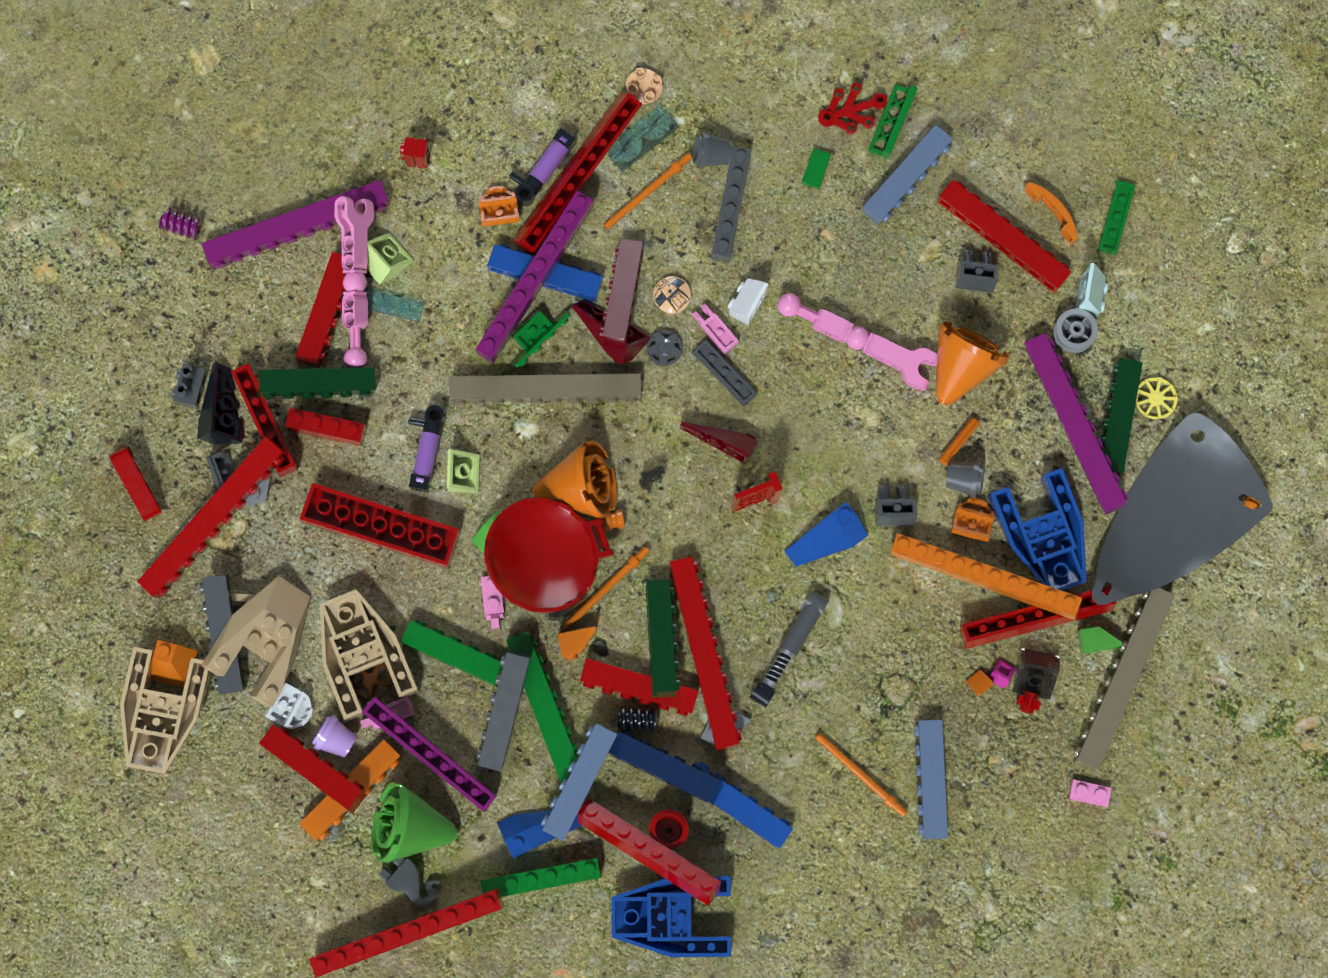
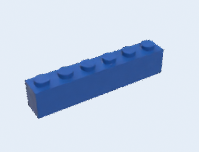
[487,244,603,302]
[694,761,793,849]

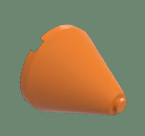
[935,321,1010,406]
[532,441,617,518]

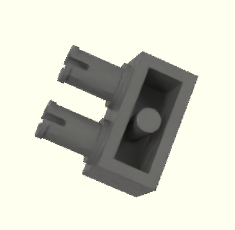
[955,249,998,293]
[171,364,208,409]
[874,485,917,526]

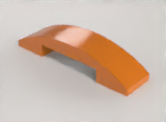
[1024,182,1078,246]

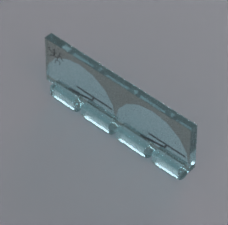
[608,106,680,173]

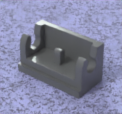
[206,451,235,490]

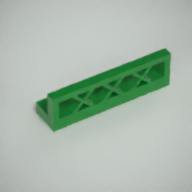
[868,84,918,160]

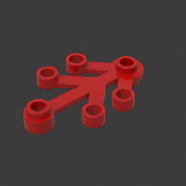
[818,83,887,135]

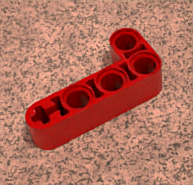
[109,445,162,522]

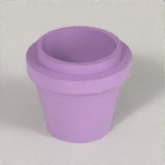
[312,715,357,759]

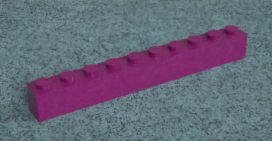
[201,180,390,269]
[476,191,594,364]
[1024,333,1128,515]

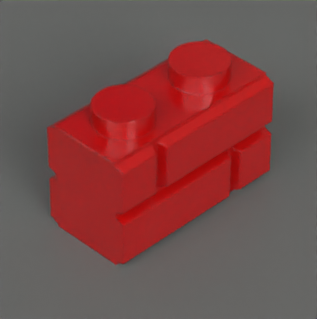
[400,137,430,169]

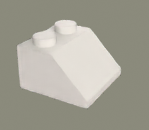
[727,278,769,325]

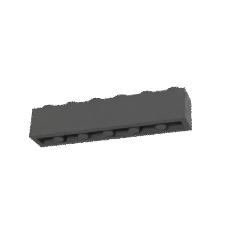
[711,147,751,263]
[200,574,245,695]
[476,650,531,772]

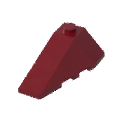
[572,299,651,365]
[679,422,758,465]

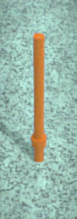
[603,153,692,230]
[561,547,650,632]
[815,733,908,817]

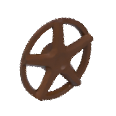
[350,663,392,702]

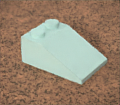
[1075,263,1108,318]

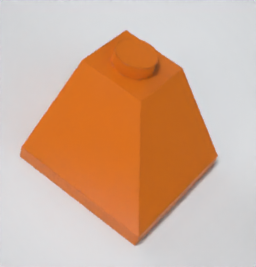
[151,640,199,688]

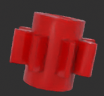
[1016,691,1042,715]

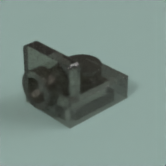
[639,466,665,494]

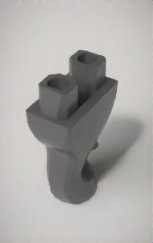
[379,857,441,910]

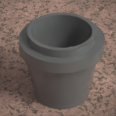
[692,130,732,169]
[946,459,985,498]

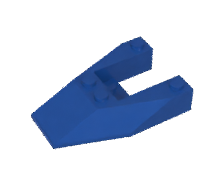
[987,468,1086,591]
[611,876,731,957]

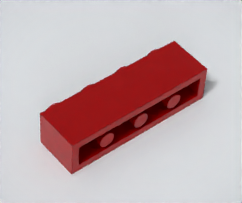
[285,408,367,447]

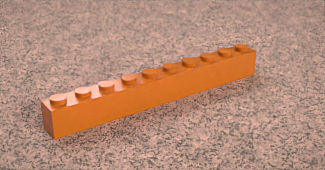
[891,533,1082,620]

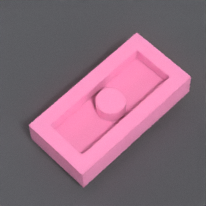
[1068,779,1111,807]

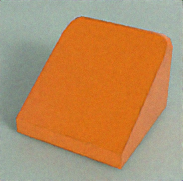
[965,669,994,697]

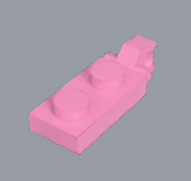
[481,576,504,630]
[360,696,415,730]

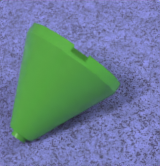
[371,782,458,863]

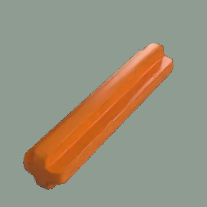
[939,418,980,466]

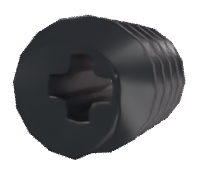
[618,706,658,733]

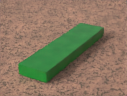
[1097,180,1136,256]

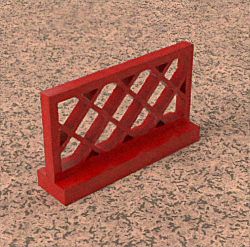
[731,471,783,513]

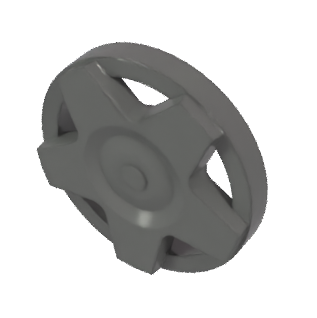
[647,330,682,366]

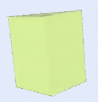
[447,449,480,493]

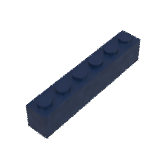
[608,731,724,805]

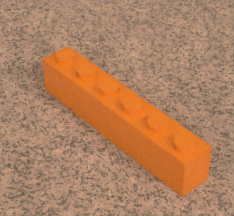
[299,739,402,841]

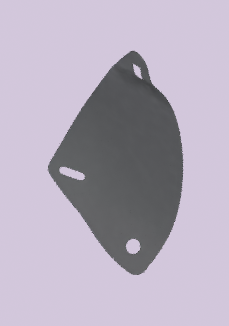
[1092,413,1273,605]

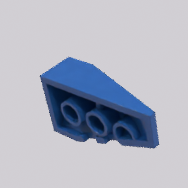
[784,502,868,567]
[497,810,582,859]

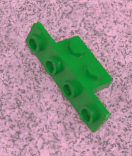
[510,310,571,367]

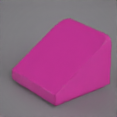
[989,659,1016,688]

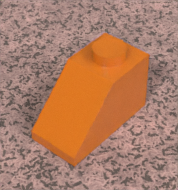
[557,626,596,661]

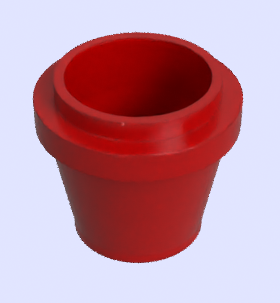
[649,810,689,850]

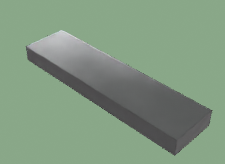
[692,339,758,407]

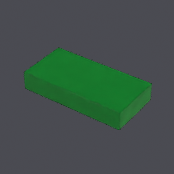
[801,148,831,190]

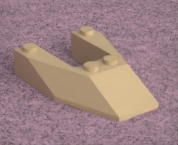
[201,576,310,707]
[320,589,419,721]
[120,647,212,774]

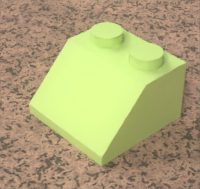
[366,233,413,284]

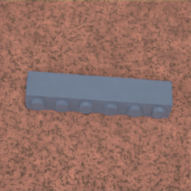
[862,125,953,225]
[914,720,948,840]
[541,724,617,841]

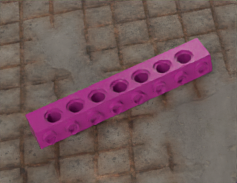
[362,696,497,812]

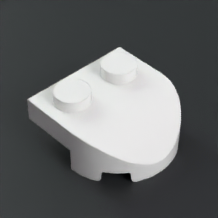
[264,683,313,729]

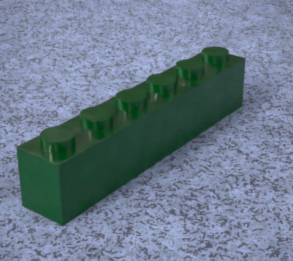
[1100,358,1143,476]
[257,368,376,400]
[645,580,680,698]

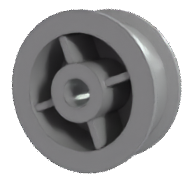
[1053,308,1098,353]

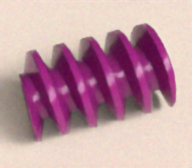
[158,207,201,241]

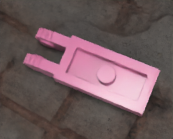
[692,304,739,355]

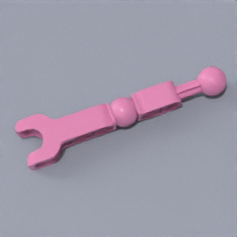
[334,196,374,368]
[777,293,937,391]

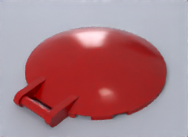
[484,497,615,613]

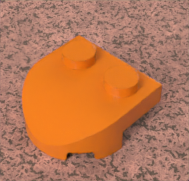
[479,186,520,227]
[951,498,995,542]

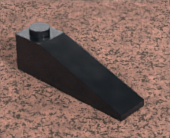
[197,362,243,444]

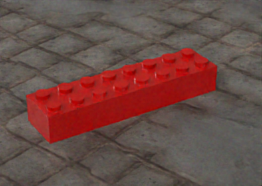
[300,483,461,569]

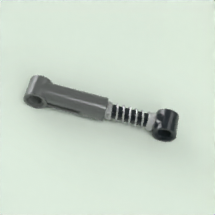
[749,591,830,708]

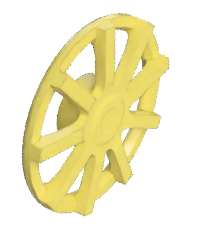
[1136,377,1178,419]

